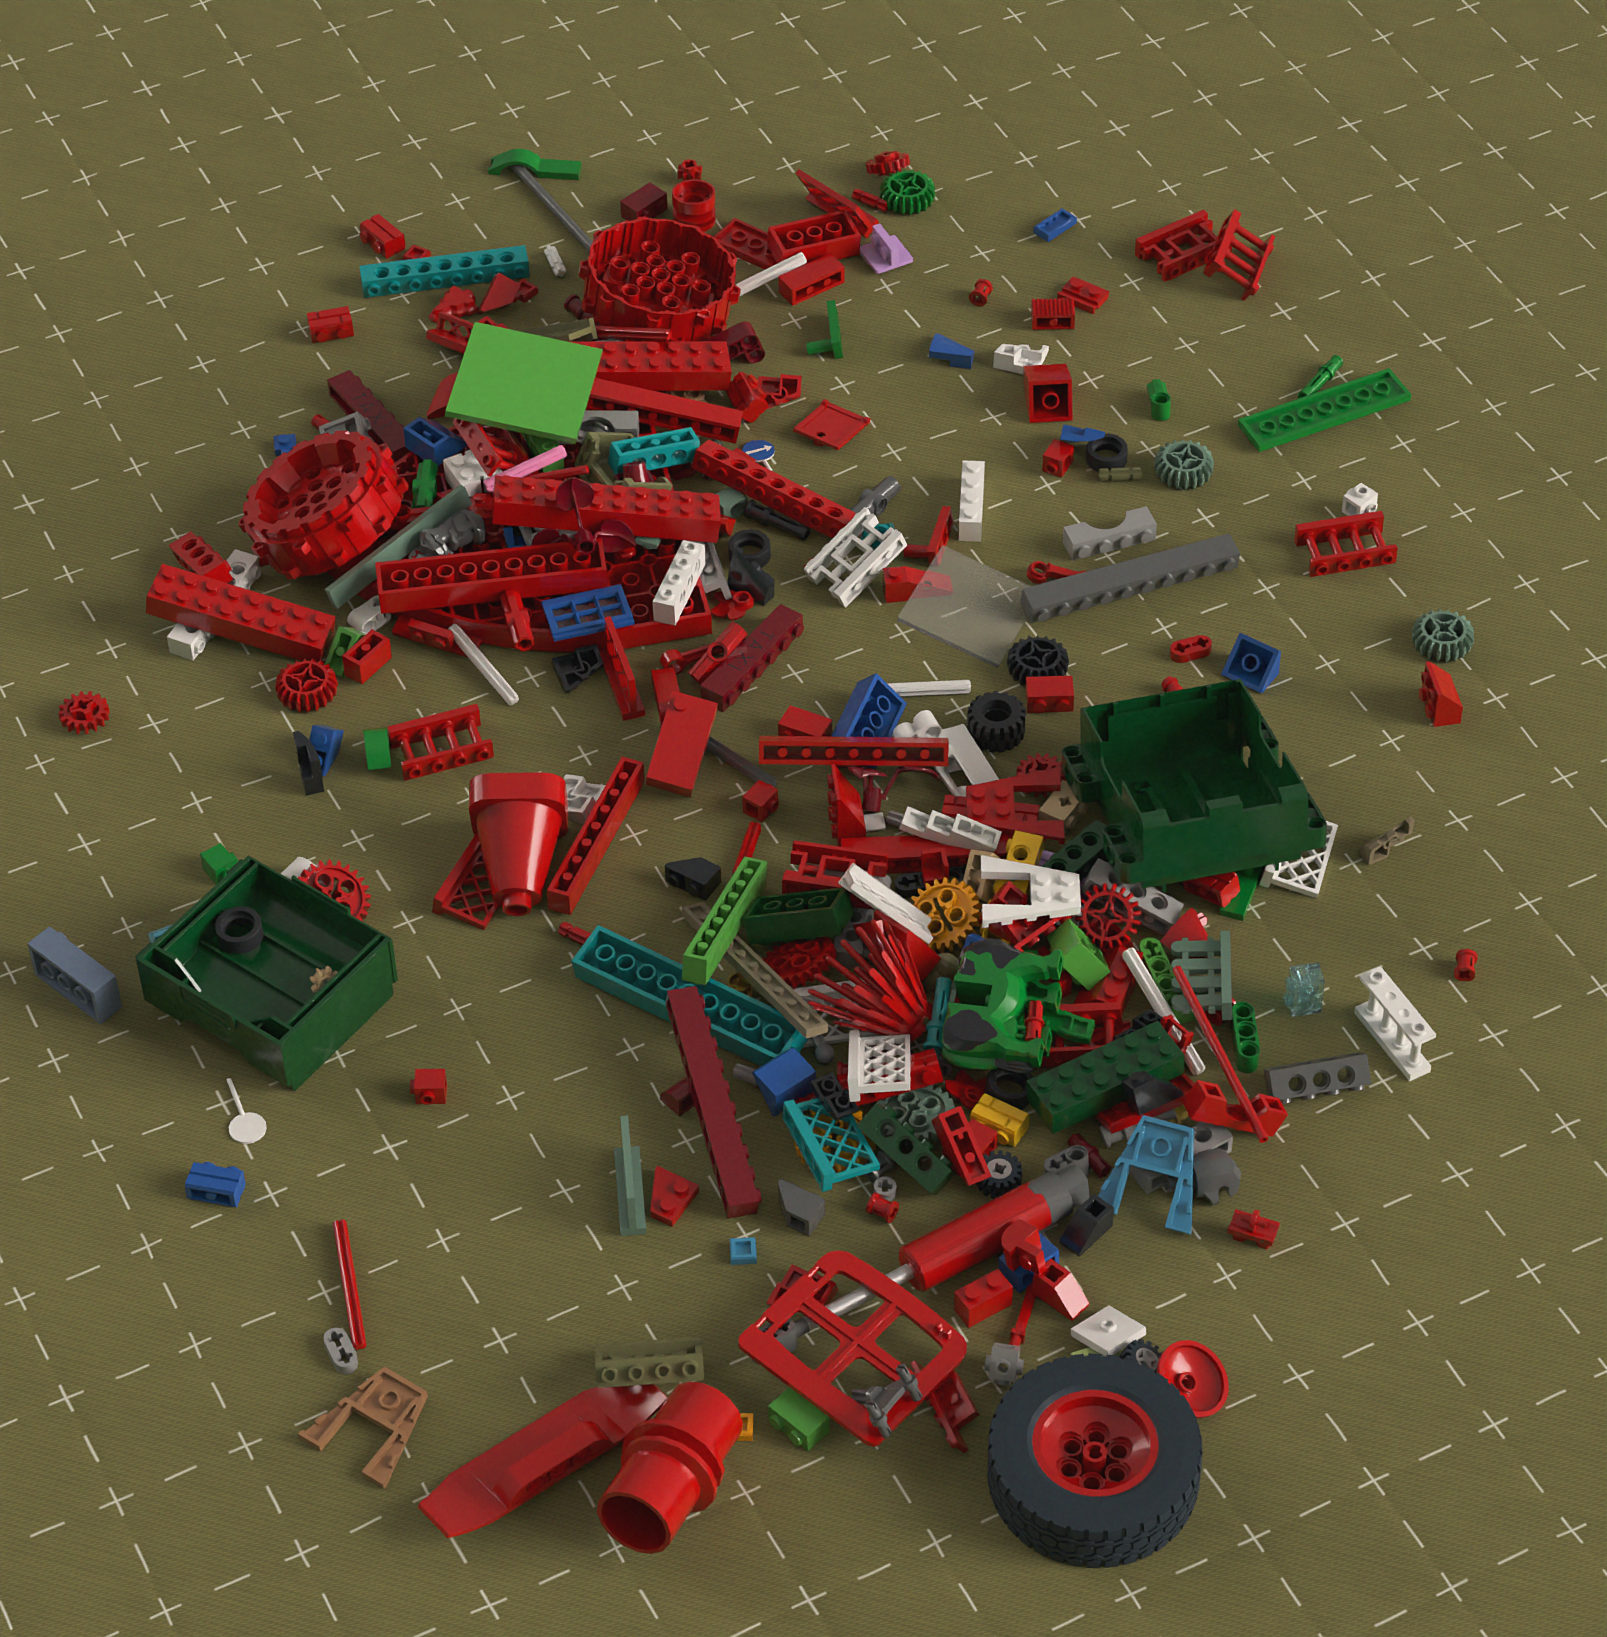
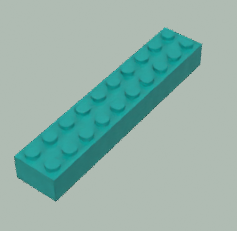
[571,925,809,1066]

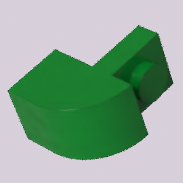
[363,727,391,770]

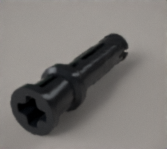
[744,499,810,541]

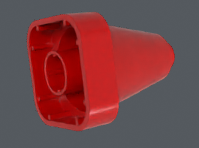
[469,772,568,917]

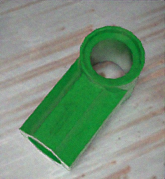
[1147,379,1171,421]

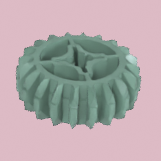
[1154,439,1214,490]
[1412,608,1474,663]

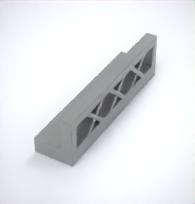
[690,541,732,600]

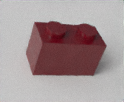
[620,182,668,221]

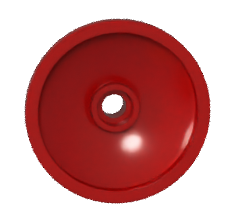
[1157,1340,1229,1418]

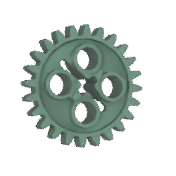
[877,1085,955,1149]

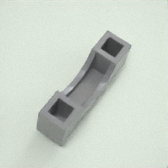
[557,410,639,445]
[1063,506,1157,561]

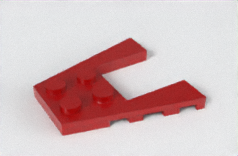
[966,767,1065,844]

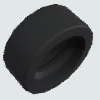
[1086,433,1128,472]
[728,529,771,568]
[215,906,264,954]
[985,1069,1033,1109]

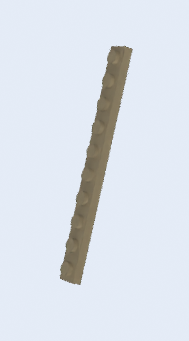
[682,902,828,1038]

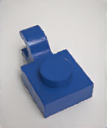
[273,434,297,456]

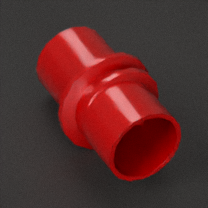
[597,1381,743,1554]

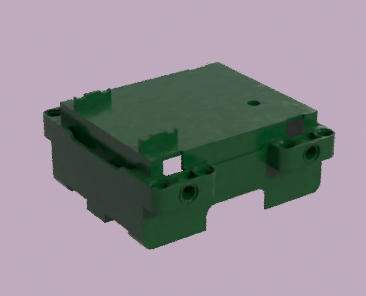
[1062,679,1327,892]

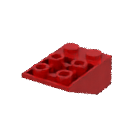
[827,764,866,847]

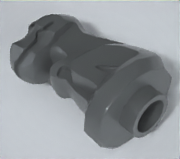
[419,509,486,557]

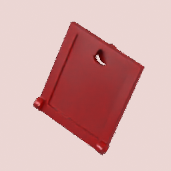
[793,399,871,450]

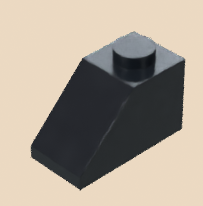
[1121,1071,1184,1115]

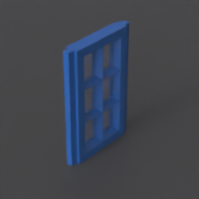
[541,584,634,642]

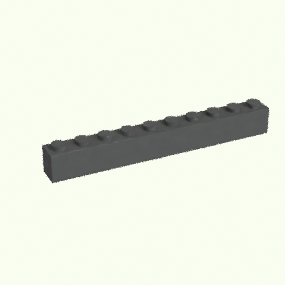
[1020,533,1240,623]

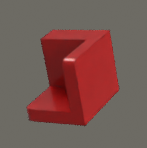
[921,847,949,887]

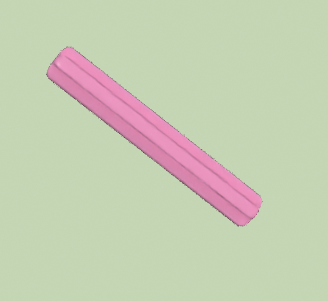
[484,445,567,492]

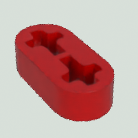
[1170,635,1212,663]

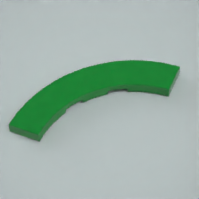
[1023,949,1095,1045]

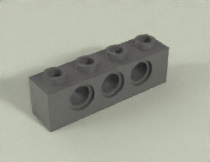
[1263,1052,1371,1104]

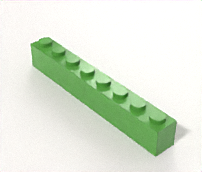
[682,856,767,985]

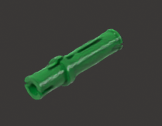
[1297,355,1343,398]

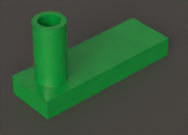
[806,300,843,359]
[1220,866,1263,921]

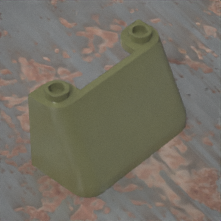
[575,432,673,490]

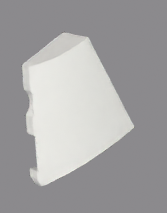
[993,344,1049,374]
[564,775,605,825]

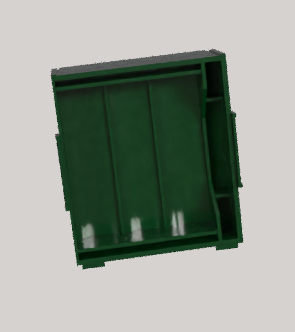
[135,855,398,1091]

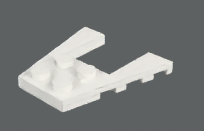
[981,855,1081,928]

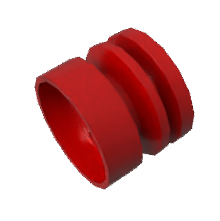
[672,179,716,232]

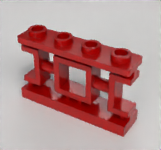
[1135,209,1232,282]
[782,840,888,910]

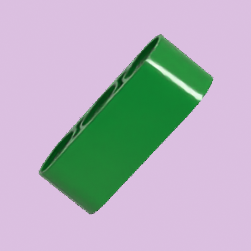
[1230,1001,1260,1073]

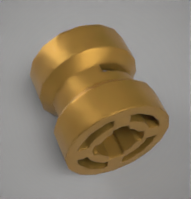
[727,972,753,998]

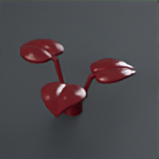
[531,477,636,555]
[836,765,940,812]

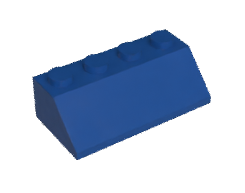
[831,673,907,769]

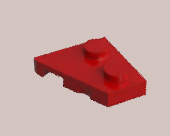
[650,1166,699,1227]

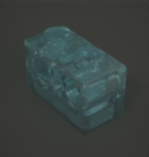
[1283,962,1325,1017]

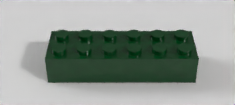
[1027,1021,1184,1134]

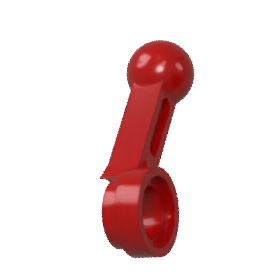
[1026,561,1087,584]

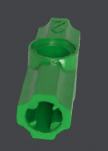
[411,459,438,509]

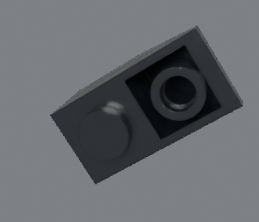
[665,857,721,901]
[1059,1194,1114,1257]

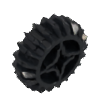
[1007,634,1069,686]

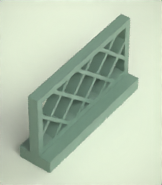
[614,1116,646,1236]

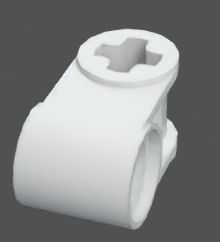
[347,595,392,634]

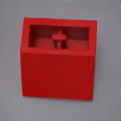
[1419,661,1463,727]

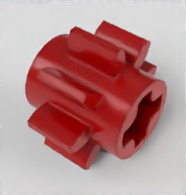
[677,159,702,181]

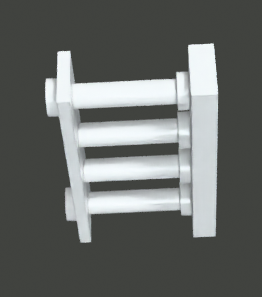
[1354,966,1436,1081]

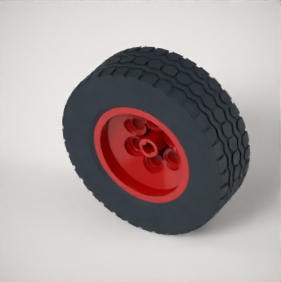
[987,1353,1203,1568]

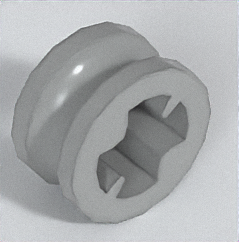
[874,1177,896,1201]

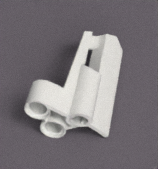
[893,710,999,797]

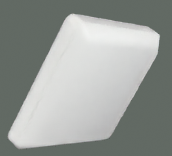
[864,812,886,832]

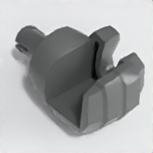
[1164,1148,1241,1206]

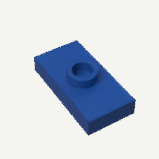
[1033,208,1077,242]

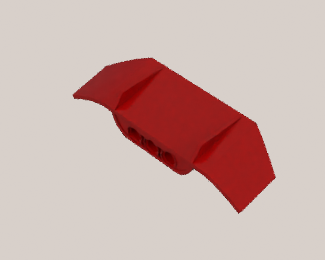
[418,1384,668,1538]

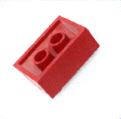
[874,909,941,981]
[1073,946,1143,1015]

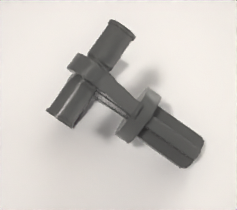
[851,1363,923,1438]

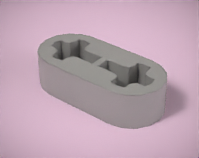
[323,1328,358,1374]

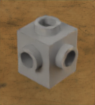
[985,1343,1024,1385]

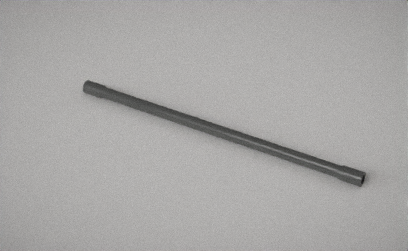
[508,164,593,252]

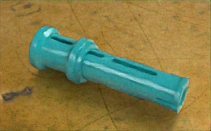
[923,977,952,1054]

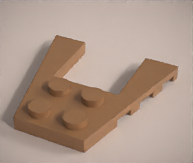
[298,1367,428,1490]

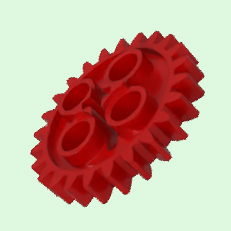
[298,859,371,922]
[762,937,837,989]

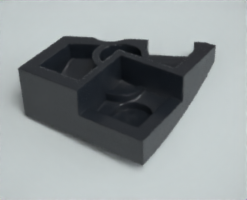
[727,547,775,606]
[551,644,603,694]
[293,731,324,796]

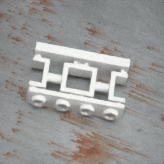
[804,507,907,608]

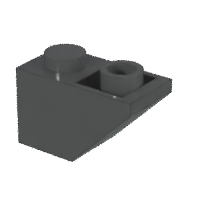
[778,1179,825,1236]

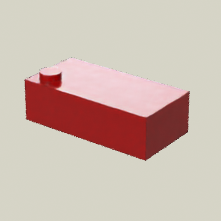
[767,210,861,265]
[646,691,718,798]

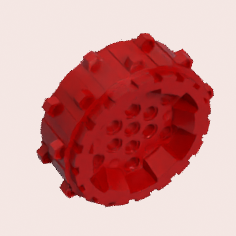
[579,217,741,341]
[238,430,408,580]

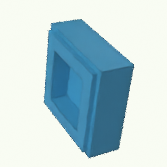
[730,1237,757,1265]

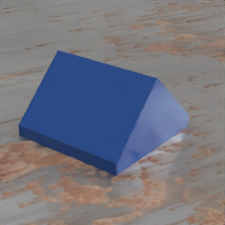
[1221,633,1281,693]
[752,1047,816,1116]

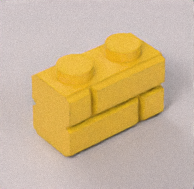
[970,1093,1029,1147]

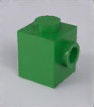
[200,843,238,884]

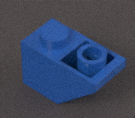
[309,725,344,776]

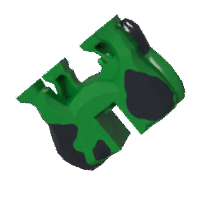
[941,938,1064,1075]

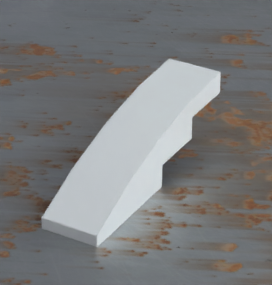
[899,807,1002,852]

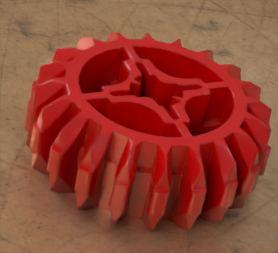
[275,658,338,713]
[1075,883,1141,949]

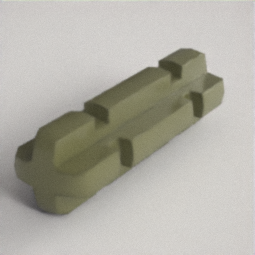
[1098,467,1142,481]

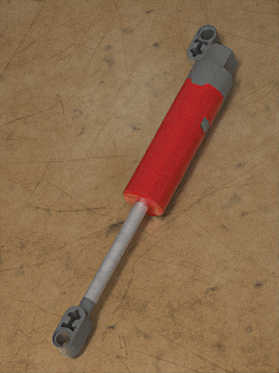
[752,1145,1090,1365]

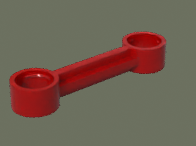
[659,637,747,675]

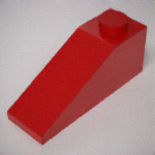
[883,566,953,603]
[931,1106,992,1186]

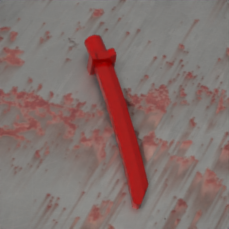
[1009,1283,1036,1346]

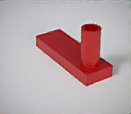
[903,506,954,568]

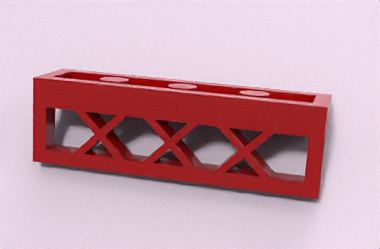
[426,311,474,354]

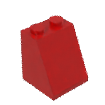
[1023,364,1073,423]

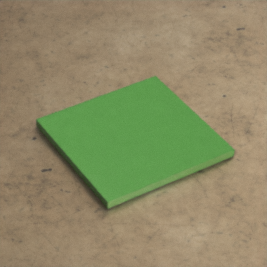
[445,322,603,444]

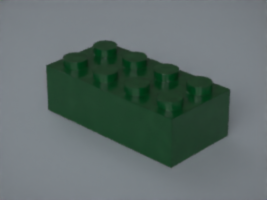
[742,887,854,945]

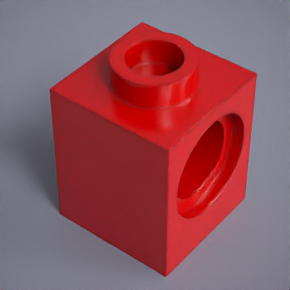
[1042,439,1074,478]

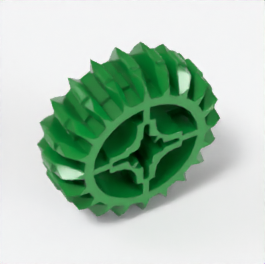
[880,169,935,215]

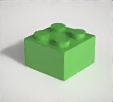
[1047,919,1111,991]

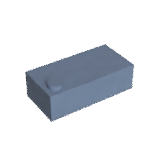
[27,926,122,1024]

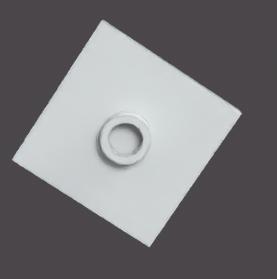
[1071,1305,1146,1356]

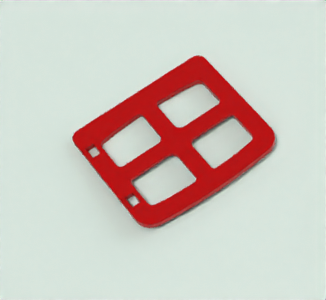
[738,1250,967,1447]

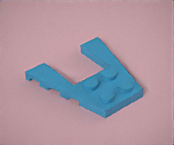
[1098,1115,1194,1235]

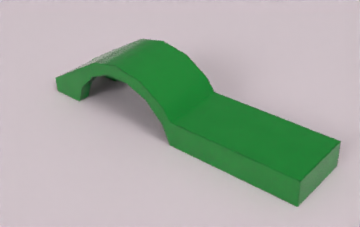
[488,148,582,181]

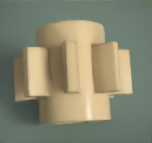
[309,966,338,993]

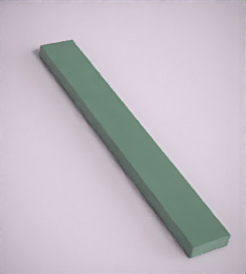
[325,485,472,609]

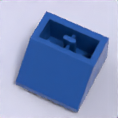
[403,417,467,466]

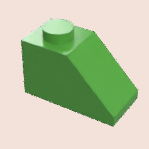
[325,626,366,677]

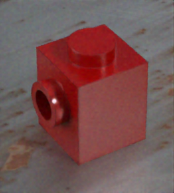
[742,780,779,823]
[410,1069,447,1105]

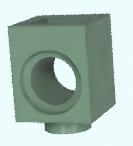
[715,487,748,519]

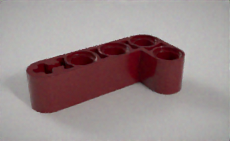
[704,321,765,363]

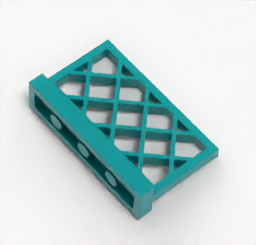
[782,1098,880,1192]

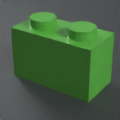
[768,1387,830,1452]

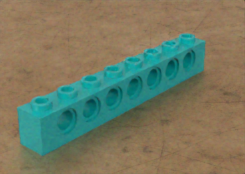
[359,245,530,298]

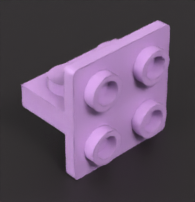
[860,224,913,274]

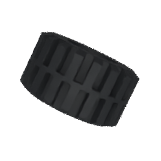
[967,691,1026,753]

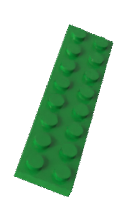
[1238,368,1411,452]

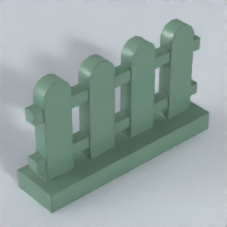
[1171,931,1232,1020]

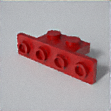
[392,614,482,658]
[1001,915,1073,952]
[910,1360,980,1453]

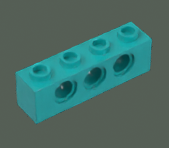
[608,427,700,475]

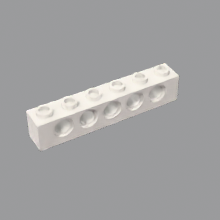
[167,549,262,661]

